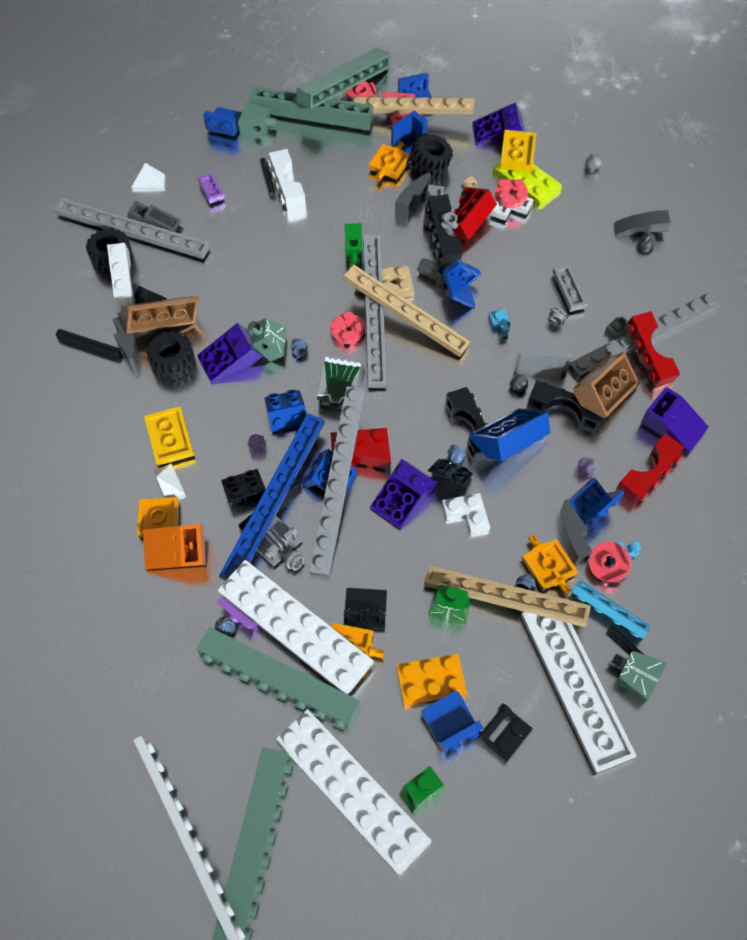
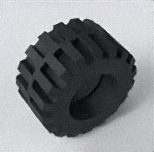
[409,134,453,178]
[86,228,133,274]
[146,330,195,380]

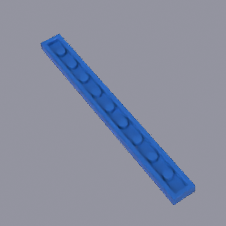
[219,413,325,581]

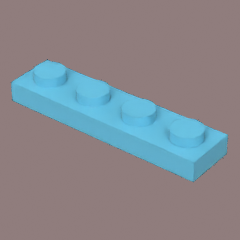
[571,580,651,639]

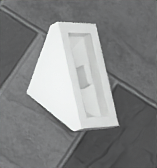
[132,163,165,190]
[154,463,185,498]

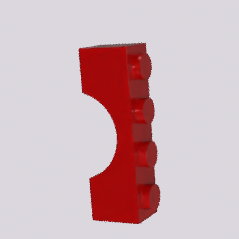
[626,311,680,387]
[616,434,684,504]

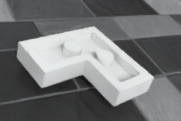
[490,192,534,220]
[442,493,490,534]

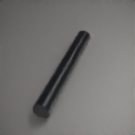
[260,158,276,197]
[607,625,645,655]

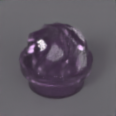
[247,434,266,453]
[578,457,597,477]

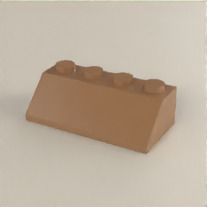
[120,296,199,334]
[573,352,639,418]

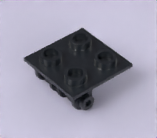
[428,459,473,488]
[221,469,266,508]
[344,588,387,630]

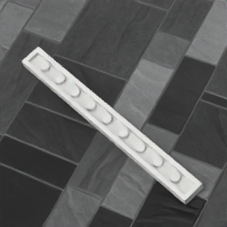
[134,735,246,940]

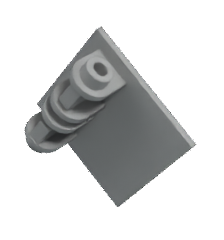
[257,516,303,567]

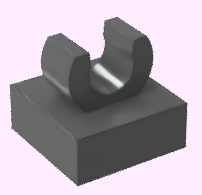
[605,316,628,339]

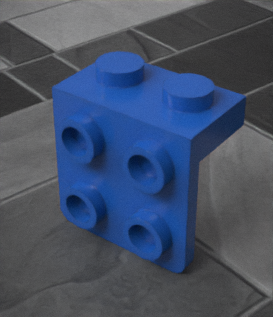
[398,73,432,98]
[203,107,242,136]
[391,110,428,147]
[443,259,481,308]
[264,389,307,432]
[302,449,357,492]
[569,478,625,520]
[421,691,484,752]

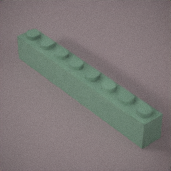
[296,48,391,109]
[249,86,373,131]
[196,627,360,729]
[212,747,293,940]

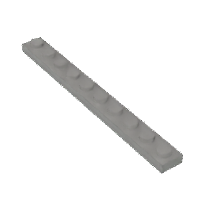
[53,198,210,259]
[363,235,387,388]
[569,292,721,380]
[309,386,366,577]

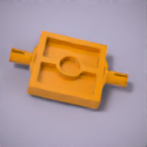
[368,141,410,182]
[521,534,578,595]
[331,623,385,659]

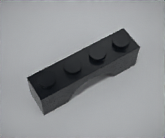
[425,194,463,264]
[527,380,603,432]
[445,387,488,463]

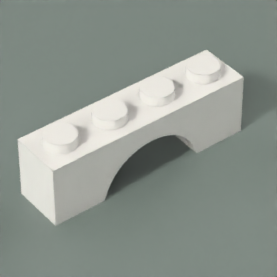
[267,149,306,210]
[107,243,136,316]

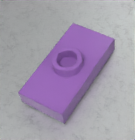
[197,173,225,204]
[217,597,258,630]

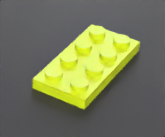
[493,161,562,206]

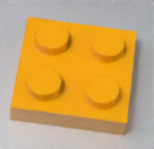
[137,497,179,538]

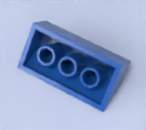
[469,408,551,462]

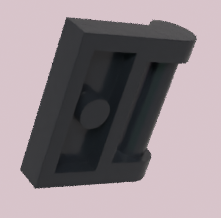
[476,703,533,764]

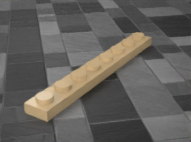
[351,97,475,115]
[343,265,470,357]
[424,565,591,627]

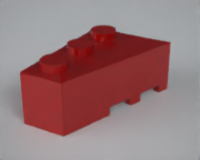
[451,187,497,240]
[330,428,391,472]

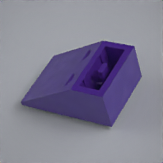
[472,102,525,145]
[197,323,263,382]
[641,387,709,453]
[370,459,438,529]

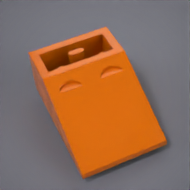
[143,524,206,570]

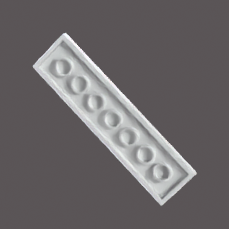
[217,560,374,695]
[521,612,636,774]
[275,709,432,876]

